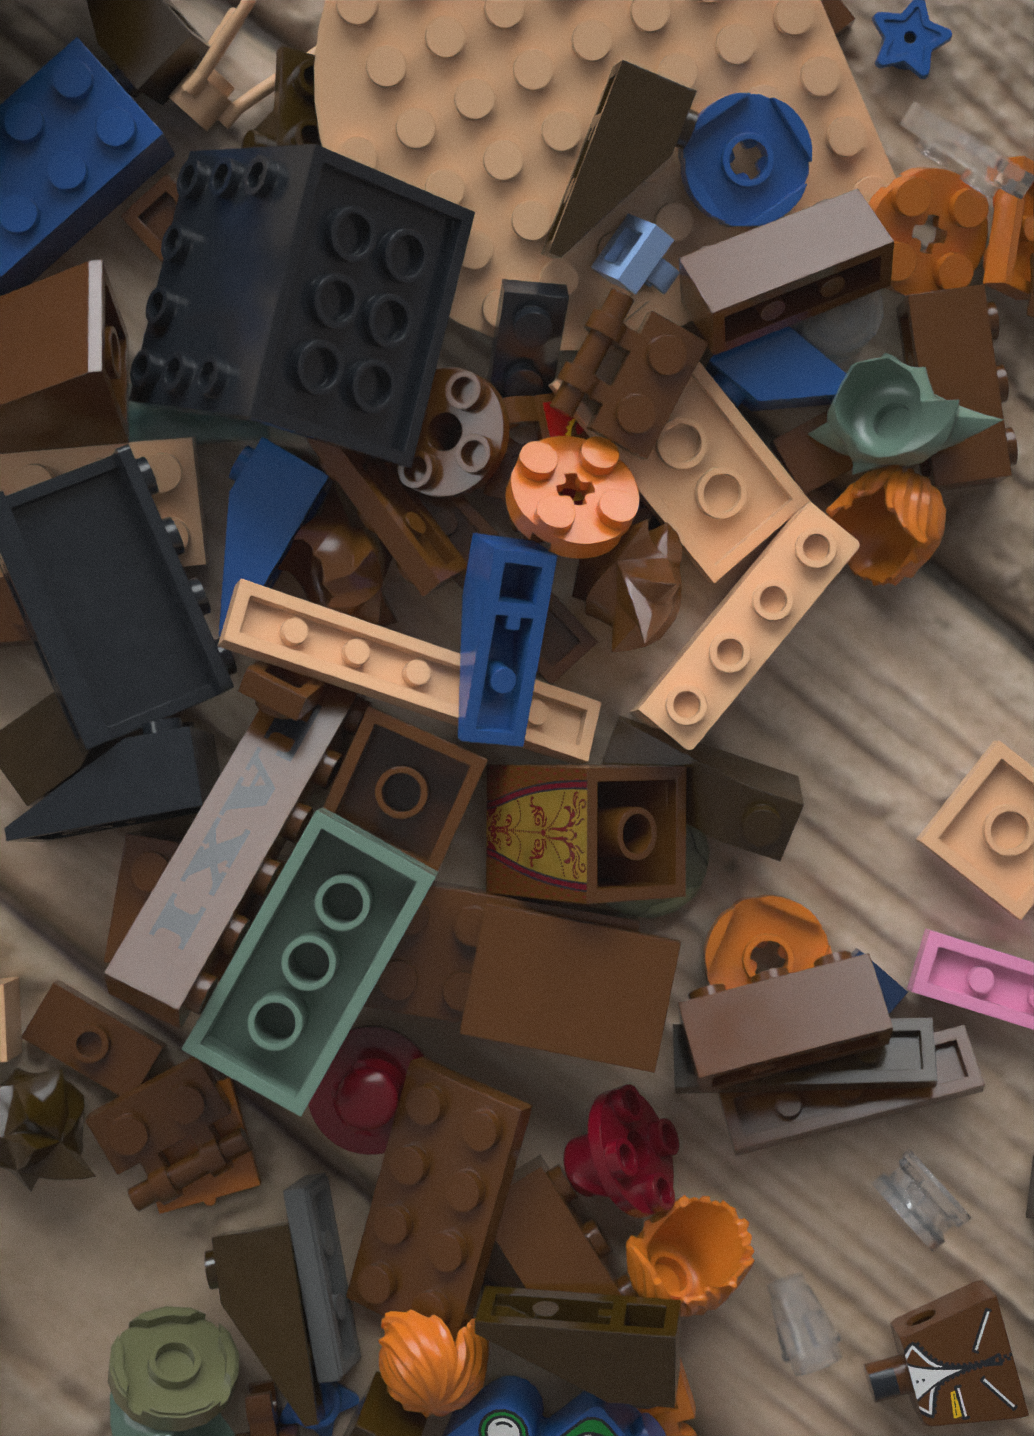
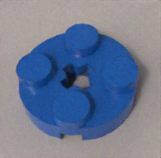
[678,93,812,227]

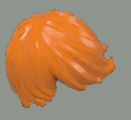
[826,465,947,586]
[626,1195,755,1318]
[378,1309,489,1418]

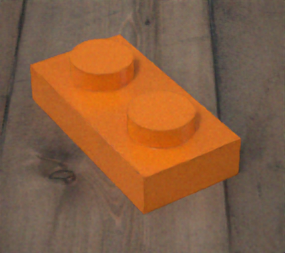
[983,156,1034,300]

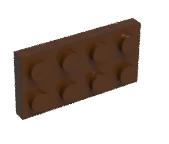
[346,1057,533,1341]

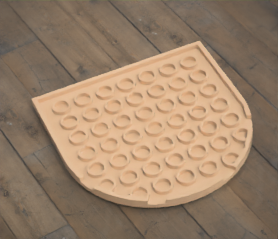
[314,0,896,350]

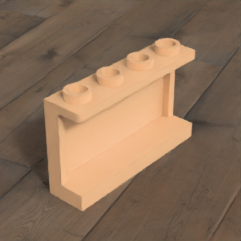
[630,502,860,750]

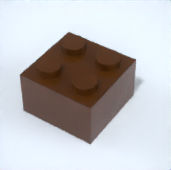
[323,706,489,872]

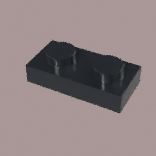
[487,279,569,399]

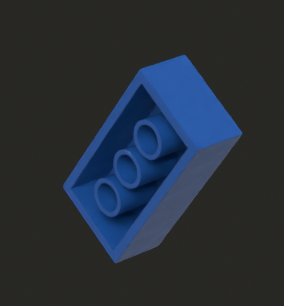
[0,37,176,296]

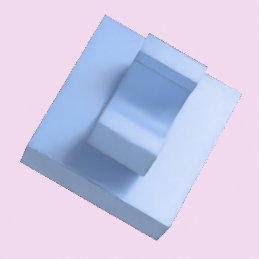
[591,213,680,295]

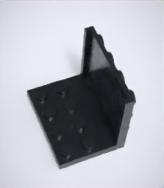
[128,144,475,468]

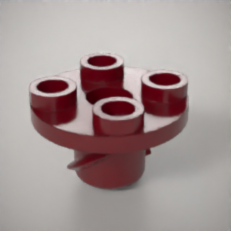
[308,1025,429,1155]
[563,1084,680,1218]

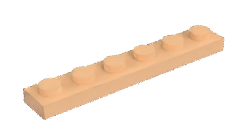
[218,579,601,764]

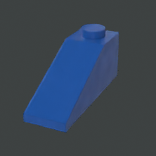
[218,436,334,637]
[458,533,557,747]

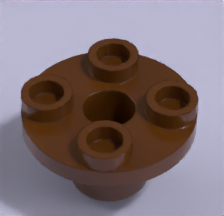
[393,367,510,499]

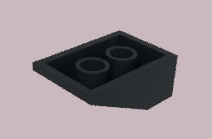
[4,718,221,842]

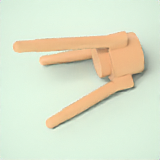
[168,0,316,132]

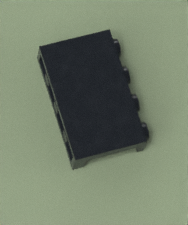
[0,444,237,753]

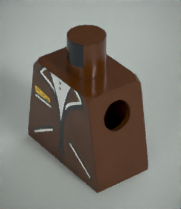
[864,1280,1029,1427]

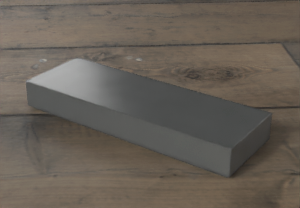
[283,1173,361,1383]

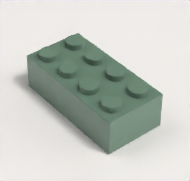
[181,807,439,1117]

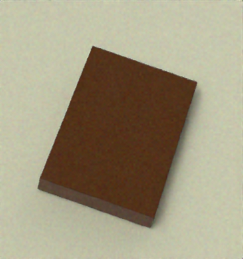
[459,901,681,1073]

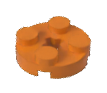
[868,167,989,296]
[506,436,639,559]
[703,894,832,990]

